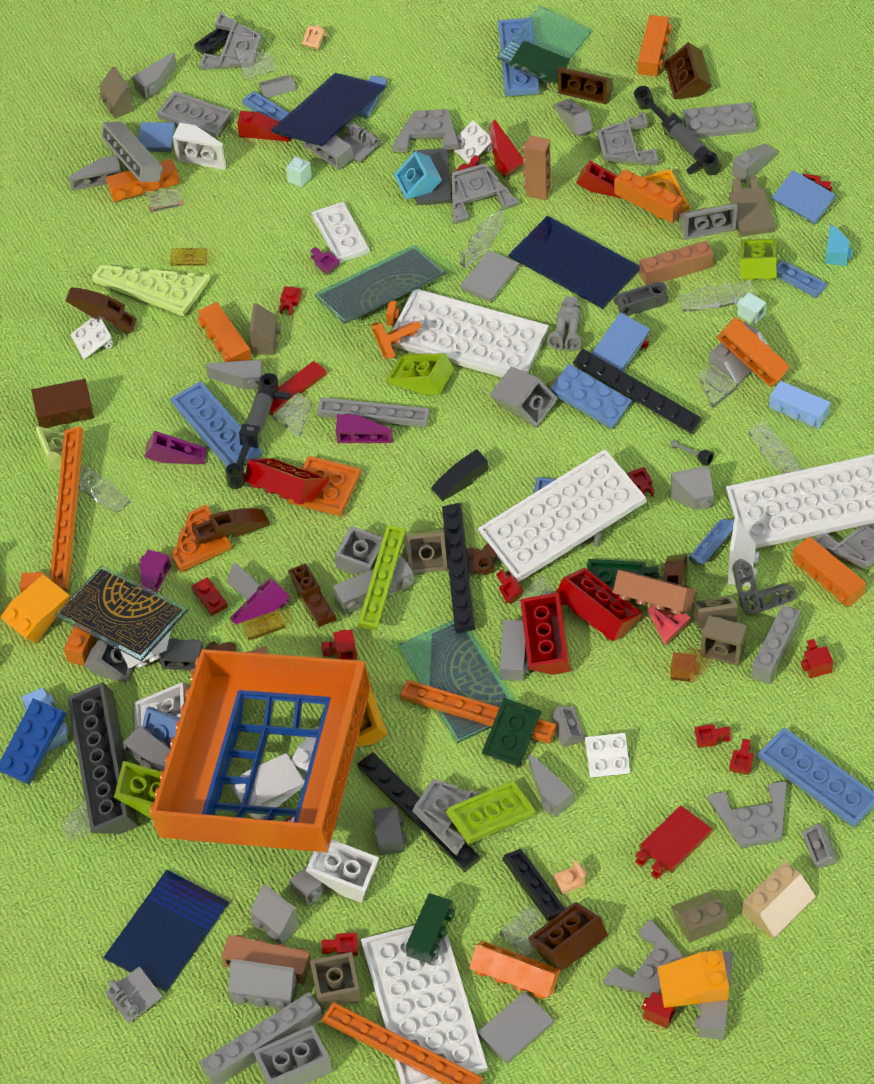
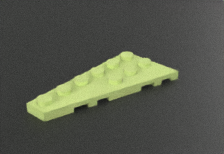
[92,265,211,316]

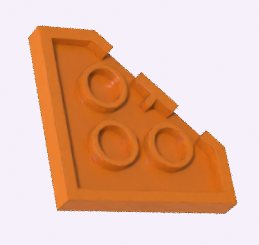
[171,505,232,572]

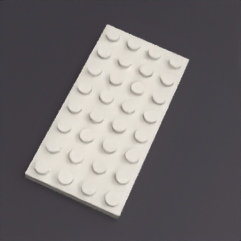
[391,288,549,378]
[477,449,647,582]
[726,454,874,549]
[361,925,488,1084]

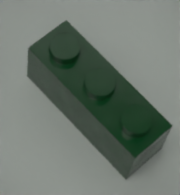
[405,893,455,964]

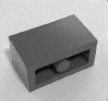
[160,638,204,671]
[373,806,407,856]

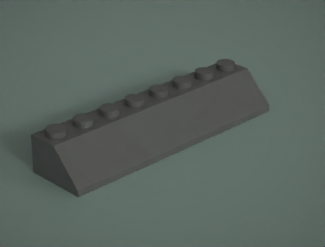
[68,682,138,834]

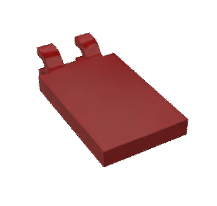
[635,805,712,880]

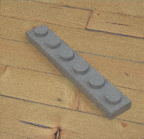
[317,397,430,427]

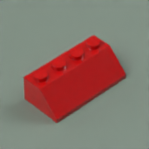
[245,457,329,504]
[556,568,643,641]
[520,592,571,675]

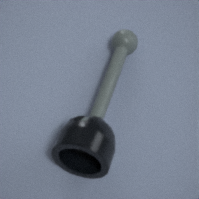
[671,440,714,466]

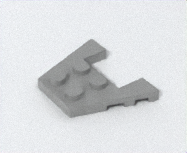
[199,12,263,70]
[392,109,459,152]
[597,112,658,165]
[452,163,518,224]
[814,523,874,569]
[413,779,479,855]
[707,781,787,848]
[603,919,684,997]

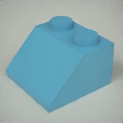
[394,151,442,199]

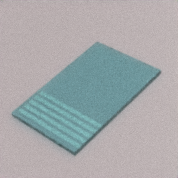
[497,5,592,84]

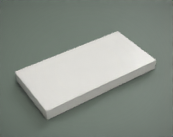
[311,201,370,263]

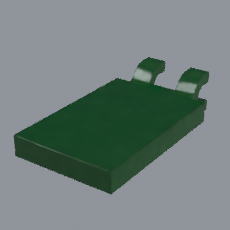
[587,559,660,589]

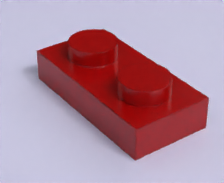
[191,577,228,616]

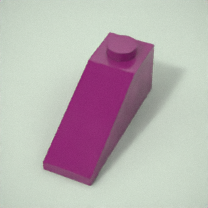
[336,414,393,443]
[144,431,206,464]
[139,549,171,596]
[230,577,290,625]

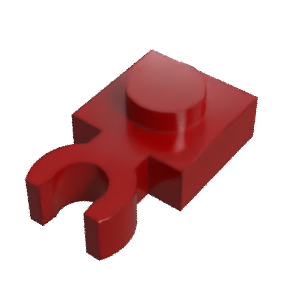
[279,286,302,315]
[627,467,654,497]

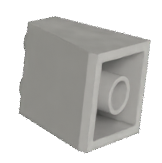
[490,366,558,428]

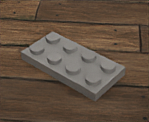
[157,91,233,138]
[683,102,757,138]

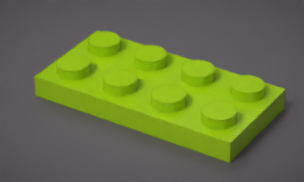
[446,780,536,844]

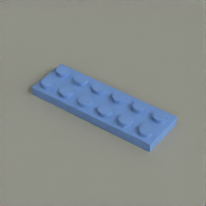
[498,18,539,97]
[170,381,262,467]
[758,727,874,828]

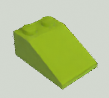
[740,239,777,281]
[386,353,454,395]
[114,761,161,819]

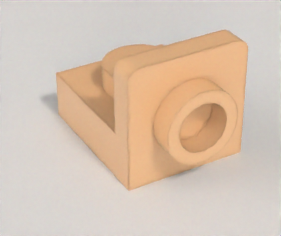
[302,25,327,50]
[554,860,587,895]

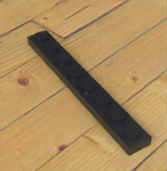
[573,348,703,435]
[442,503,476,633]
[357,752,480,872]

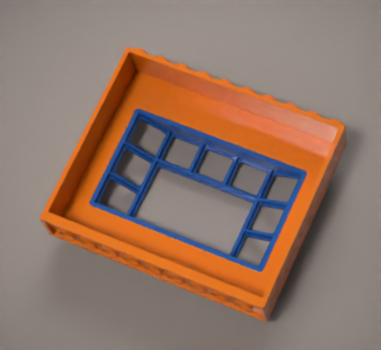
[150,649,371,853]

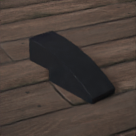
[431,449,488,501]

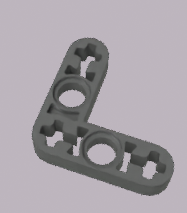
[732,559,796,614]

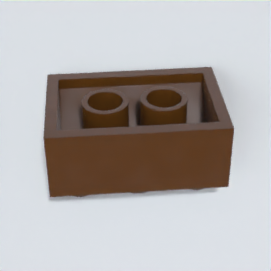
[664,42,712,100]
[558,67,613,105]
[31,378,94,428]
[528,902,608,972]

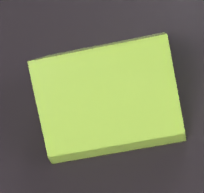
[36,426,64,471]

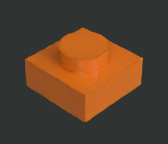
[386,300,400,326]

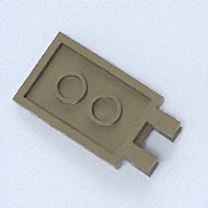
[729,176,775,237]

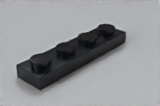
[502,849,566,921]

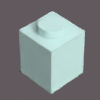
[286,156,312,188]
[737,292,766,325]

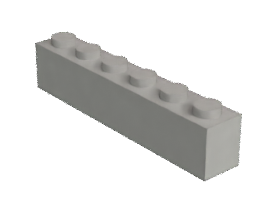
[101,121,162,182]
[200,992,323,1084]

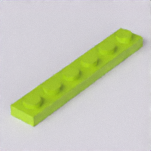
[358,525,406,631]

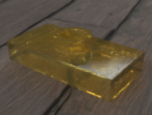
[170,248,208,266]
[241,610,285,641]

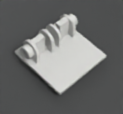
[454,120,492,164]
[70,316,113,360]
[585,733,630,778]

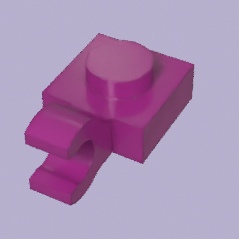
[310,247,340,275]

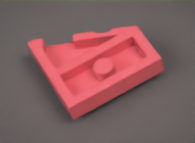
[648,604,691,645]

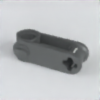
[613,281,669,316]

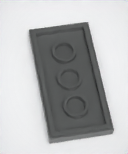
[413,148,451,205]

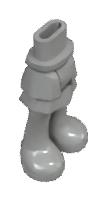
[547,297,582,351]

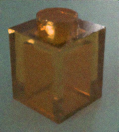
[670,652,700,682]

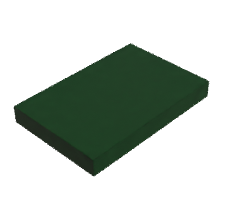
[510,41,570,84]
[482,698,542,768]

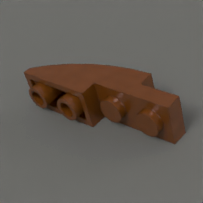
[65,287,137,334]
[192,508,270,545]
[663,554,687,616]
[288,563,336,627]

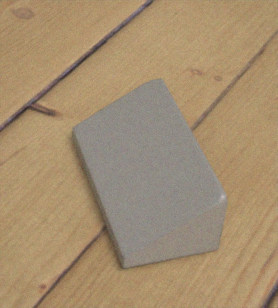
[258,75,296,98]
[227,563,261,600]
[551,706,585,746]
[802,823,839,868]

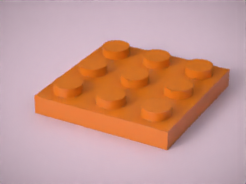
[288,456,361,517]

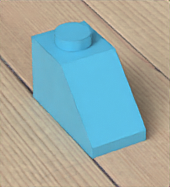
[825,225,852,266]

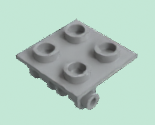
[342,123,382,163]
[105,967,163,1024]

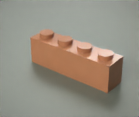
[522,135,551,200]
[639,240,713,285]
[613,570,696,615]
[221,935,311,984]

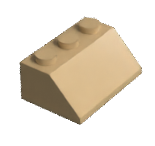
[742,861,816,939]

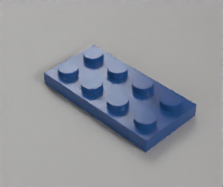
[0,698,67,785]

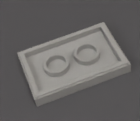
[461,250,519,303]
[477,992,554,1064]

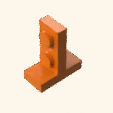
[370,321,422,359]

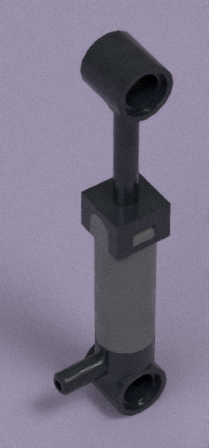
[634,86,721,175]
[225,373,290,489]

